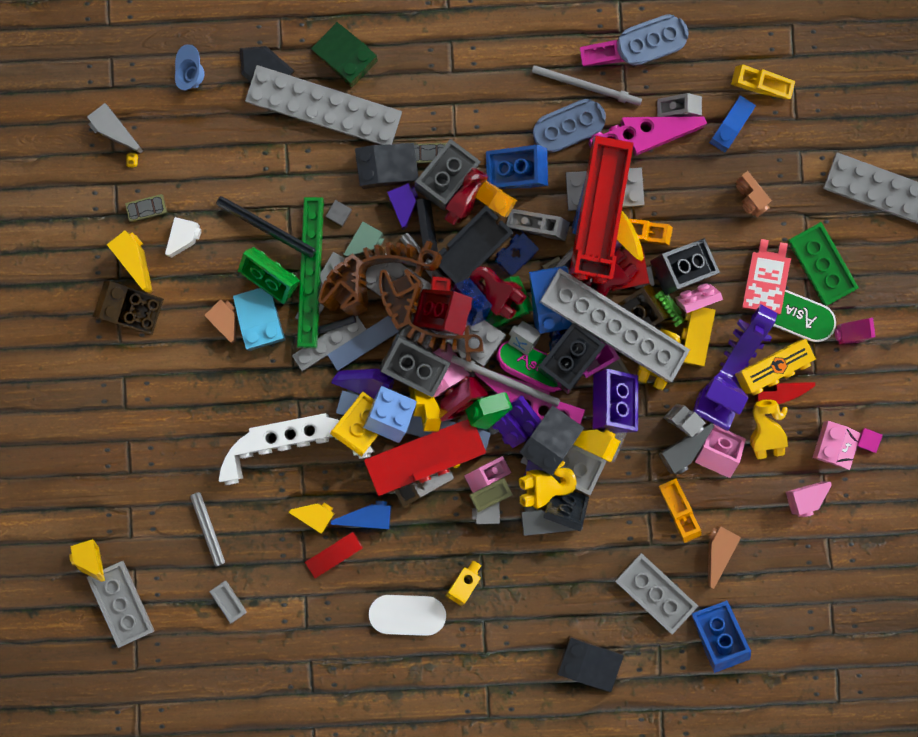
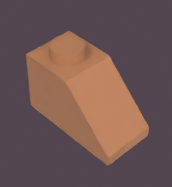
[204,299,237,344]

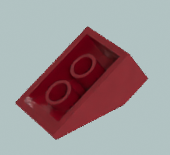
[413,289,473,336]
[440,376,489,422]

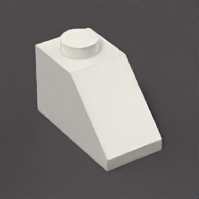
[165,217,201,257]

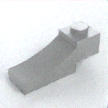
[663,404,705,437]

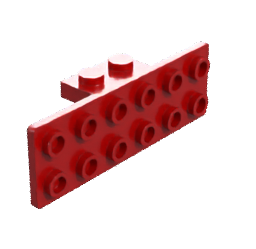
[364,419,486,496]

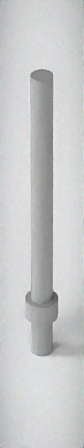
[532,65,642,106]
[450,355,560,407]

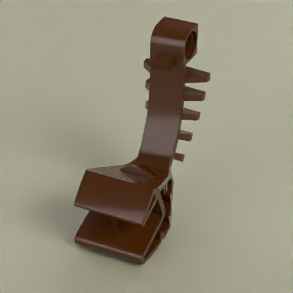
[318,241,442,317]
[379,269,484,362]

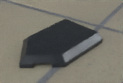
[240,46,295,83]

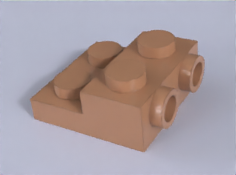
[736,171,772,218]

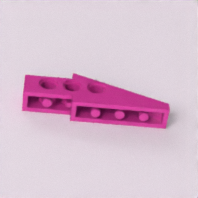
[588,117,707,156]
[475,372,585,424]

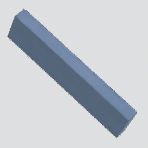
[328,316,402,371]

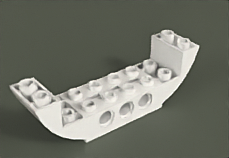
[219,413,375,485]

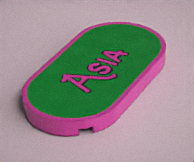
[497,341,562,392]

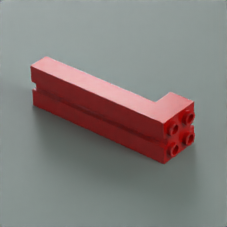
[569,136,634,284]

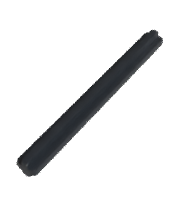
[216,196,316,258]

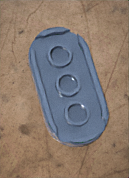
[617,14,689,65]
[533,99,606,153]

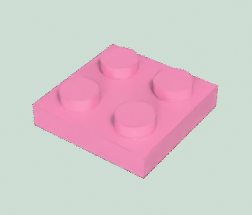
[675,284,723,313]

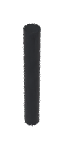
[318,315,357,335]

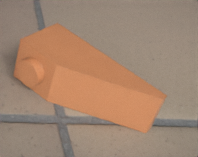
[708,526,741,589]

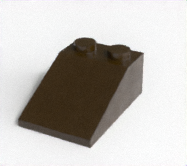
[618,284,670,327]

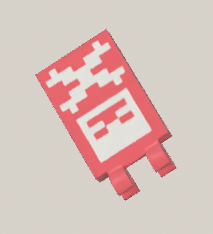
[742,239,791,315]

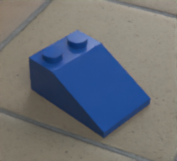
[486,145,548,189]
[529,266,573,333]
[692,600,751,673]

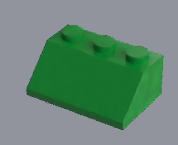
[238,247,300,305]

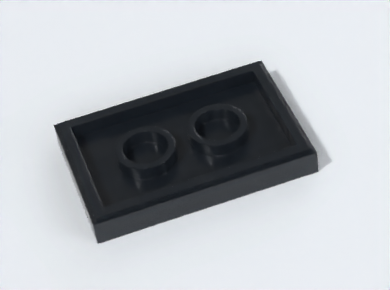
[544,491,589,532]

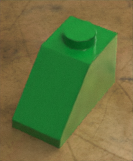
[465,392,513,430]

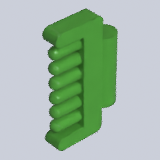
[655,290,684,327]

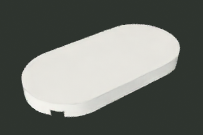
[369,595,446,635]

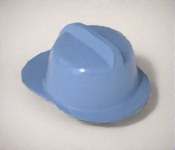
[175,44,205,90]

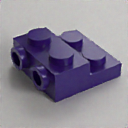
[492,395,541,448]

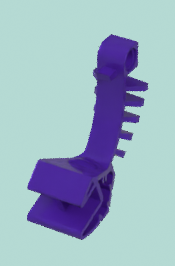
[693,304,777,431]

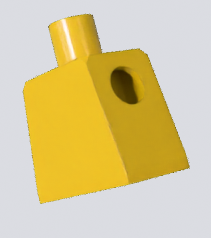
[445,561,482,606]

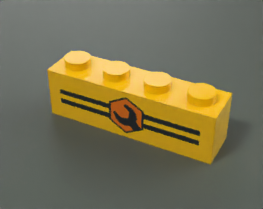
[735,339,816,396]

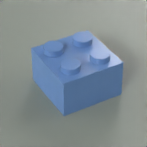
[363,386,417,443]

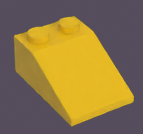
[107,231,153,294]

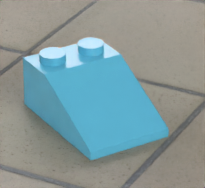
[233,288,285,351]

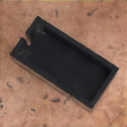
[432,205,514,289]

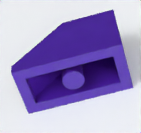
[387,183,418,230]

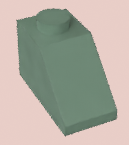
[344,222,384,258]

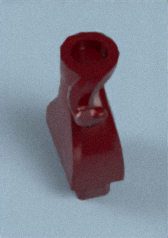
[445,168,488,225]
[583,249,638,297]
[469,266,526,319]

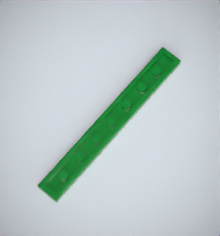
[297,197,324,348]

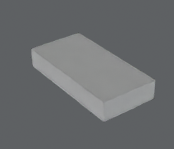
[209,581,247,624]

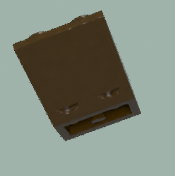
[93,280,164,335]
[394,468,454,507]

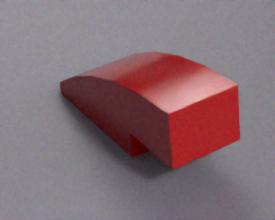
[755,382,815,404]
[305,532,363,578]

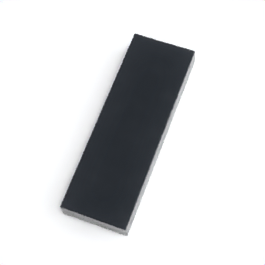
[416,199,438,252]

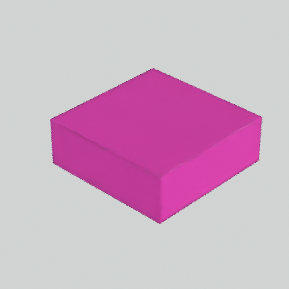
[857,428,883,453]

